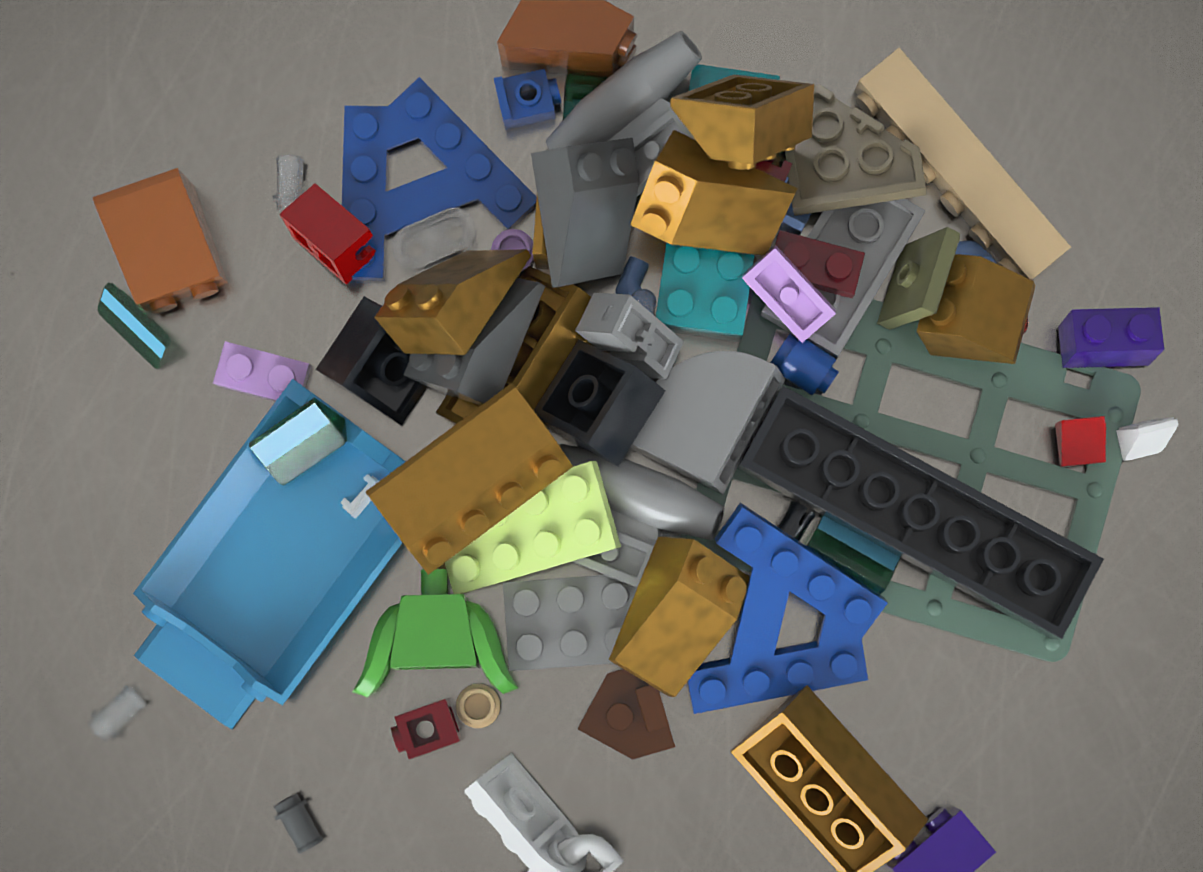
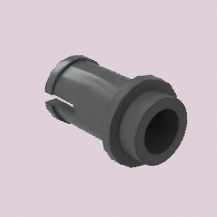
[273,793,324,854]

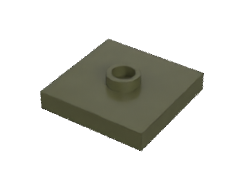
[877,227,960,330]

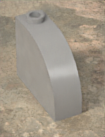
[631,351,785,495]

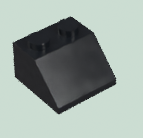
[315,296,427,425]

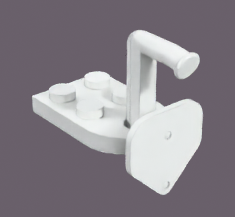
[464,753,624,872]

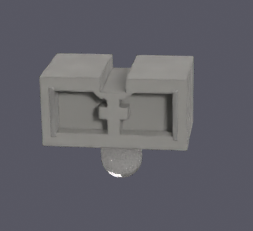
[575,289,684,380]

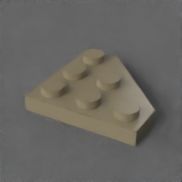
[785,85,926,216]

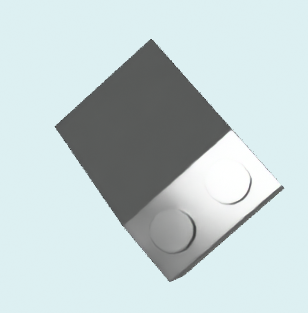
[531,137,639,288]
[404,278,545,405]

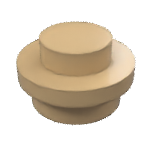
[456,684,501,728]

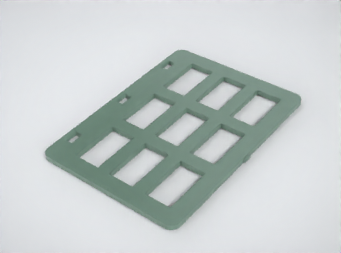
[682,292,1141,662]

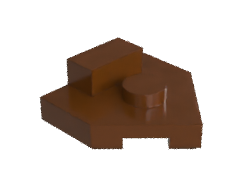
[577,669,675,760]

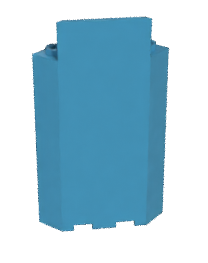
[133,379,406,729]

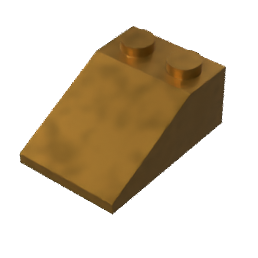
[630,129,798,256]
[375,249,531,355]
[609,537,749,697]

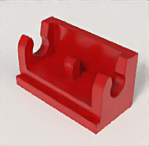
[279,183,376,285]

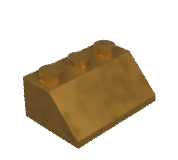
[670,75,814,169]

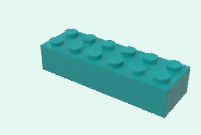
[656,64,780,342]

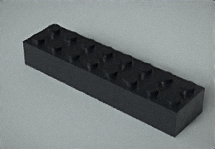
[737,386,1104,639]

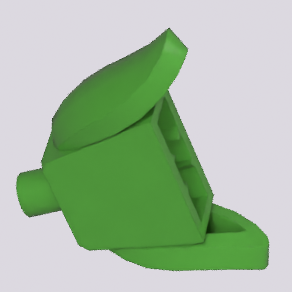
[352,569,519,698]

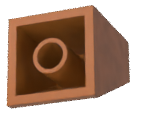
[497,0,637,77]
[92,168,228,314]

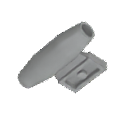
[546,31,702,196]
[559,444,725,588]

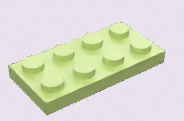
[445,461,621,594]

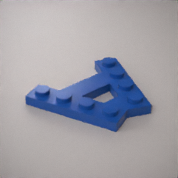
[342,77,537,281]
[688,503,888,714]

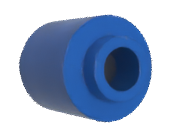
[770,334,839,396]

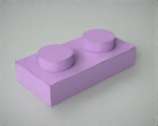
[742,245,836,343]
[213,341,311,401]

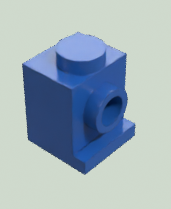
[493,69,562,130]

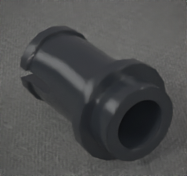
[777,501,816,541]

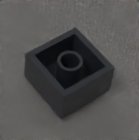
[534,339,665,466]

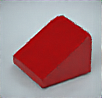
[1055,416,1106,467]

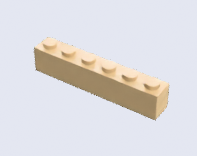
[854,48,1071,280]

